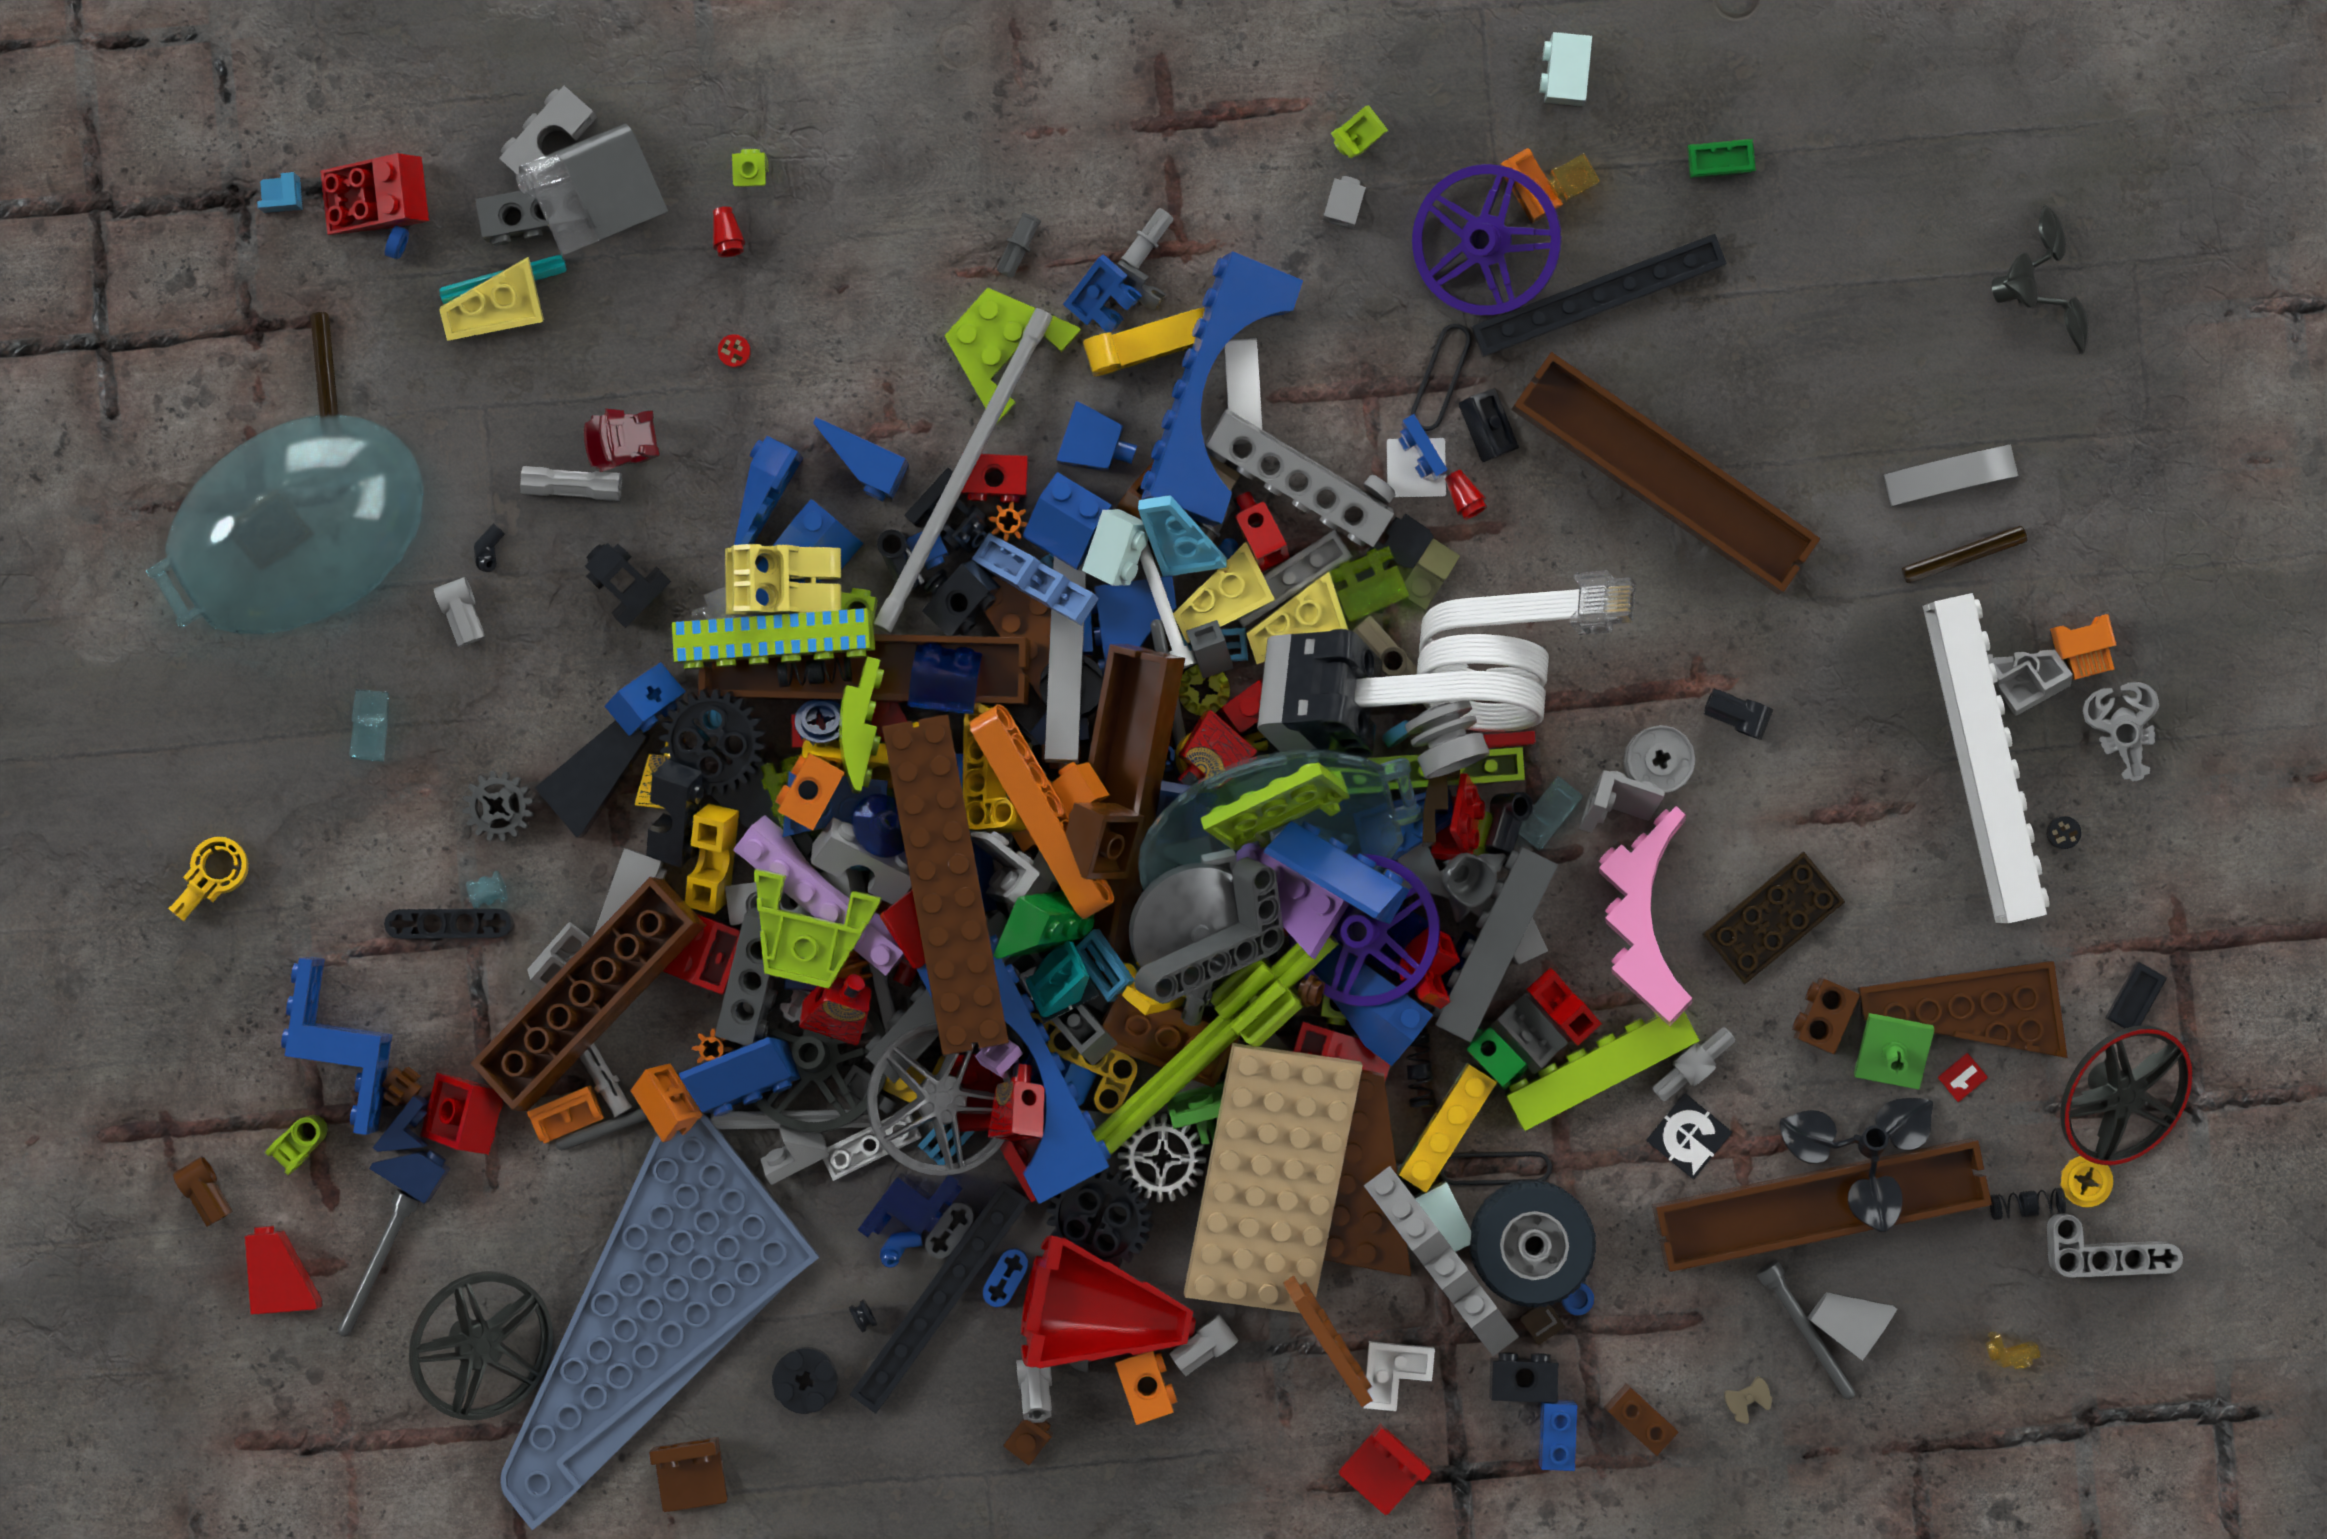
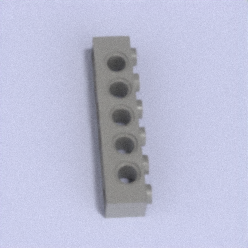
[1206,408,1394,547]

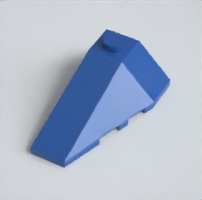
[734,436,803,545]
[748,499,864,617]
[1312,944,1433,1066]

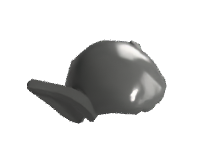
[1442,853,1506,923]

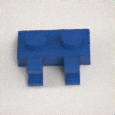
[1063,254,1142,333]
[1398,414,1448,480]

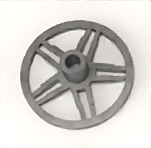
[867,1023,1012,1176]

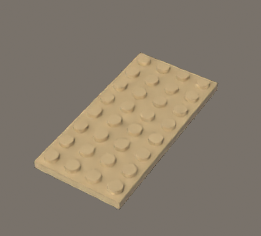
[1184,1043,1363,1313]

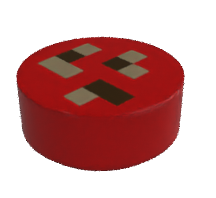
[718,334,751,368]

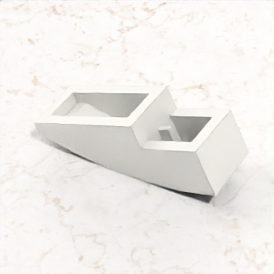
[1224,338,1262,445]

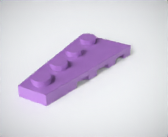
[1236,843,1350,959]

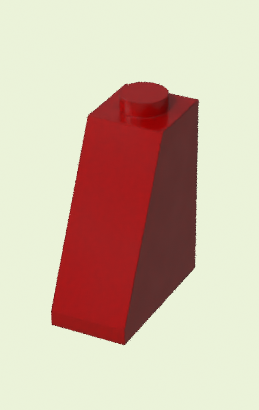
[245,1226,323,1315]

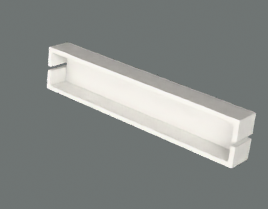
[1923,593,2049,923]

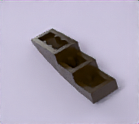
[1422,770,1461,847]

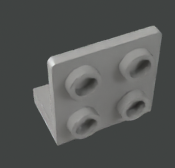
[1579,770,1665,833]
[969,830,1040,905]

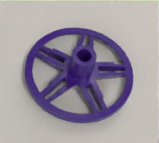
[1412,164,1562,315]
[1288,854,1440,1006]

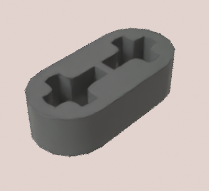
[925,1202,974,1259]

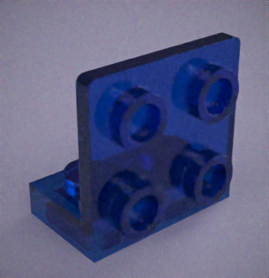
[908,643,982,714]

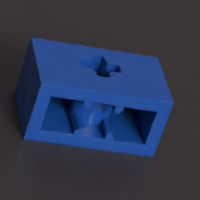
[604,662,686,736]
[1539,1400,1577,1471]

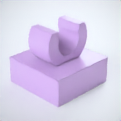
[975,1040,1023,1079]

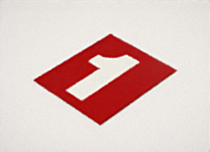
[1937,1052,1988,1102]

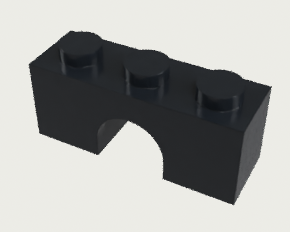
[646,759,704,868]

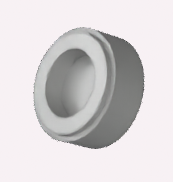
[1363,475,1396,504]

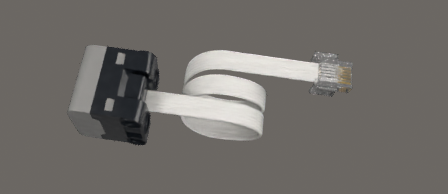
[1257,570,1636,760]

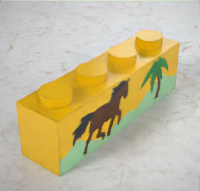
[1397,1063,1497,1193]

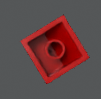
[420,1072,503,1155]

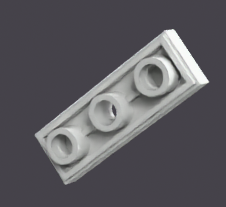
[823,1114,922,1181]

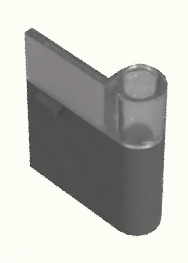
[516,124,668,256]

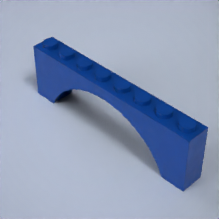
[1141,251,1303,527]
[1091,576,1208,843]
[916,934,1111,1204]

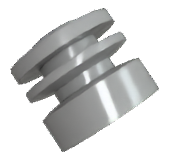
[1405,701,1490,779]

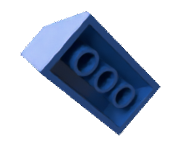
[1264,820,1410,924]

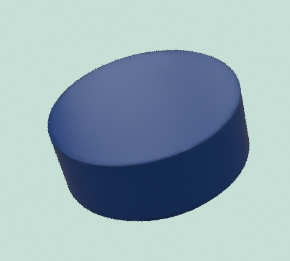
[385,225,409,260]
[1561,1283,1594,1315]

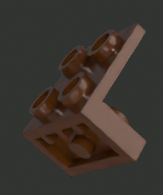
[649,1437,728,1512]

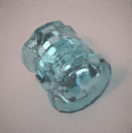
[466,870,508,909]

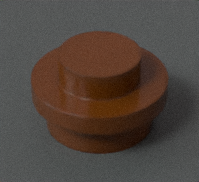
[1297,974,1325,1007]

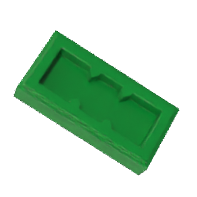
[1687,139,1756,179]

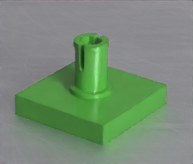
[1854,1013,1934,1090]
[1167,1081,1225,1145]

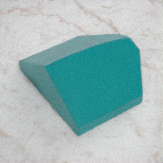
[1025,941,1089,1017]

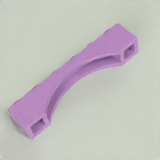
[733,815,905,976]

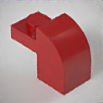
[1400,927,1460,1009]
[1526,967,1602,1046]

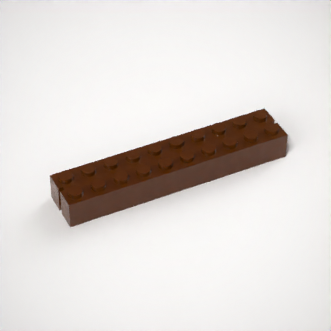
[1511,352,1821,595]
[698,634,1031,706]
[1073,644,1185,981]
[882,714,1009,1056]
[1652,1138,1992,1272]

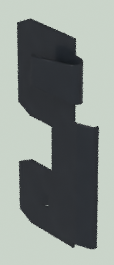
[1342,513,1434,614]

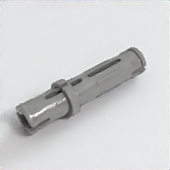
[580,1043,632,1118]

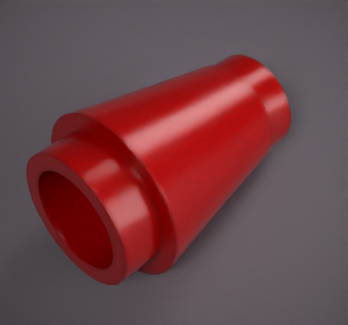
[713,206,745,258]
[1445,469,1487,520]

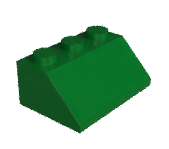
[993,891,1095,959]

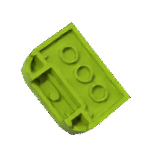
[1200,762,1350,851]

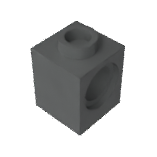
[1186,620,1234,679]

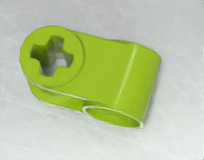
[265,1115,328,1176]

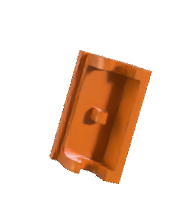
[1500,148,1563,223]
[630,1063,703,1142]
[527,1085,605,1144]

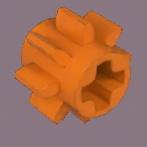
[989,502,1028,542]
[692,1028,734,1063]

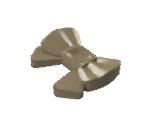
[1724,1376,1772,1424]

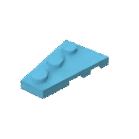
[1138,495,1227,577]

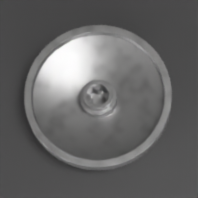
[1129,863,1239,987]

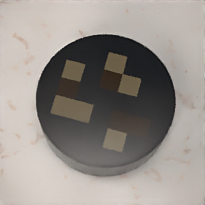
[2046,816,2081,849]

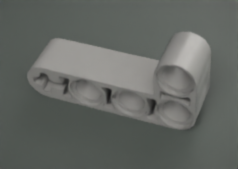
[2047,1213,2183,1278]

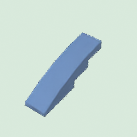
[971,533,1099,625]

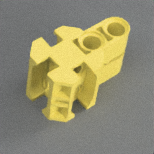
[725,544,841,616]

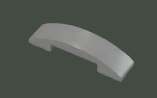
[1883,444,2018,506]

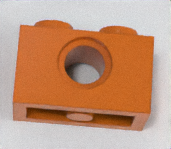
[775,753,845,831]
[1115,1351,1178,1425]

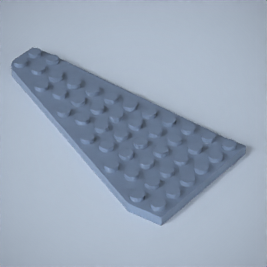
[501,1112,820,1530]

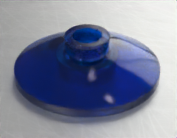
[852,794,905,858]

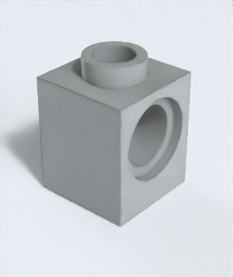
[1322,176,1366,230]

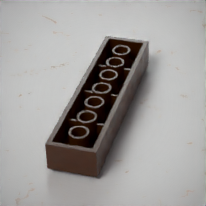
[470,877,707,1111]

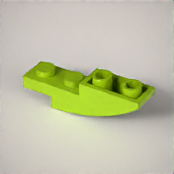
[839,656,884,794]

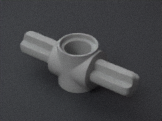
[1653,1027,1735,1101]

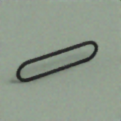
[1411,323,1471,431]
[1439,1151,1552,1185]

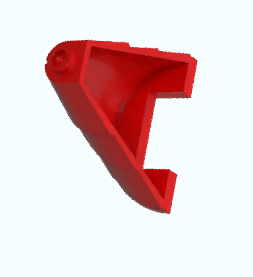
[1021,1235,1196,1369]

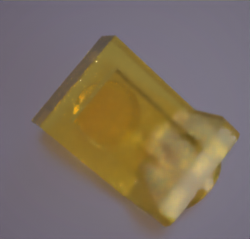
[1548,153,1600,202]
[1986,1331,2041,1369]

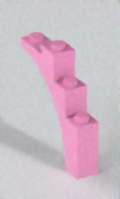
[1599,806,1692,1026]

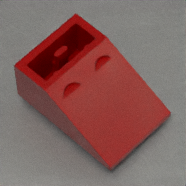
[320,153,429,235]
[663,913,741,995]
[1292,1020,1390,1081]

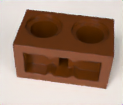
[1792,978,1860,1054]
[1604,1383,1679,1456]

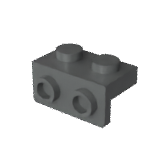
[1490,992,1570,1074]

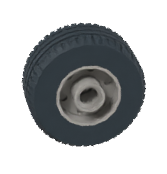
[1469,1180,1596,1308]

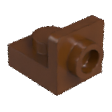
[1003,1418,1053,1466]

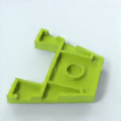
[944,288,1081,425]
[754,869,882,988]

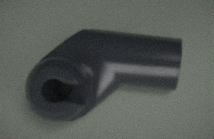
[474,523,505,572]

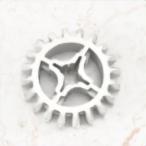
[1118,1113,1206,1202]

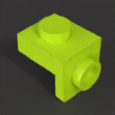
[1331,105,1389,158]
[732,149,769,187]

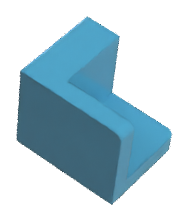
[257,172,303,213]

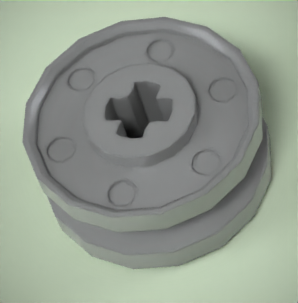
[1623,725,1696,793]

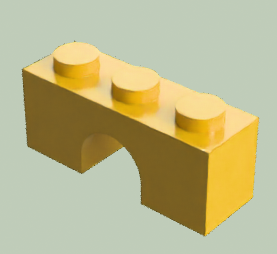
[685,803,739,914]

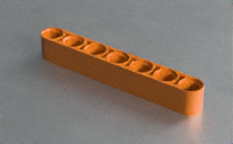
[970,704,1114,919]

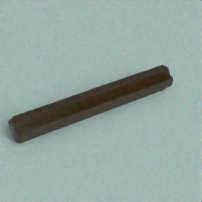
[310,312,340,441]
[1902,526,2028,583]

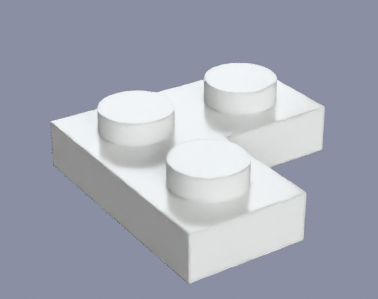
[1363,1341,1435,1411]

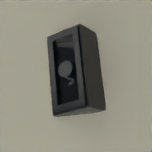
[1459,388,1519,462]

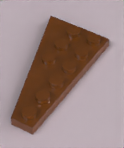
[1858,961,2068,1058]
[1324,1069,1411,1276]

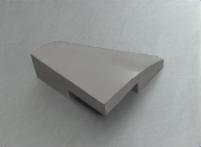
[1987,650,2073,716]
[527,922,590,988]
[1807,1292,1897,1361]

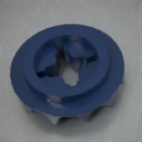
[795,699,841,746]

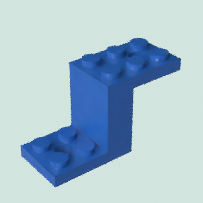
[281,957,393,1135]

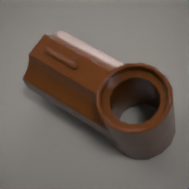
[173,1156,233,1227]

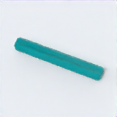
[439,255,566,304]

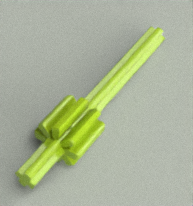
[1092,935,1339,1155]

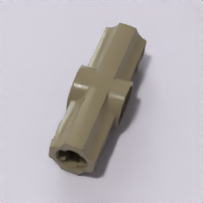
[1352,615,1417,707]

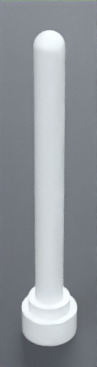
[1140,542,1197,669]

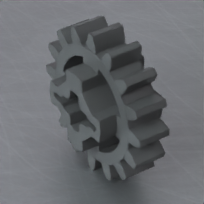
[462,771,535,841]

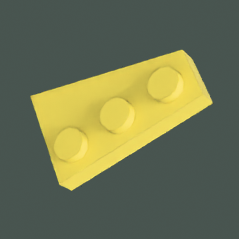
[439,257,544,341]
[1173,542,1275,644]
[1246,571,1348,664]

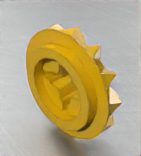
[2060,1156,2113,1207]

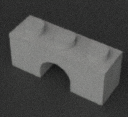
[499,86,597,189]
[811,817,912,905]

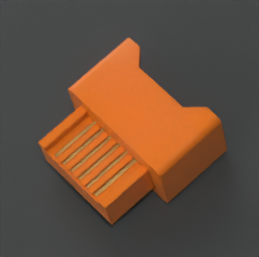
[2050,614,2116,680]

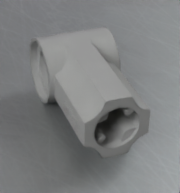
[434,577,485,647]
[1169,1314,1239,1376]
[1016,1359,1052,1423]

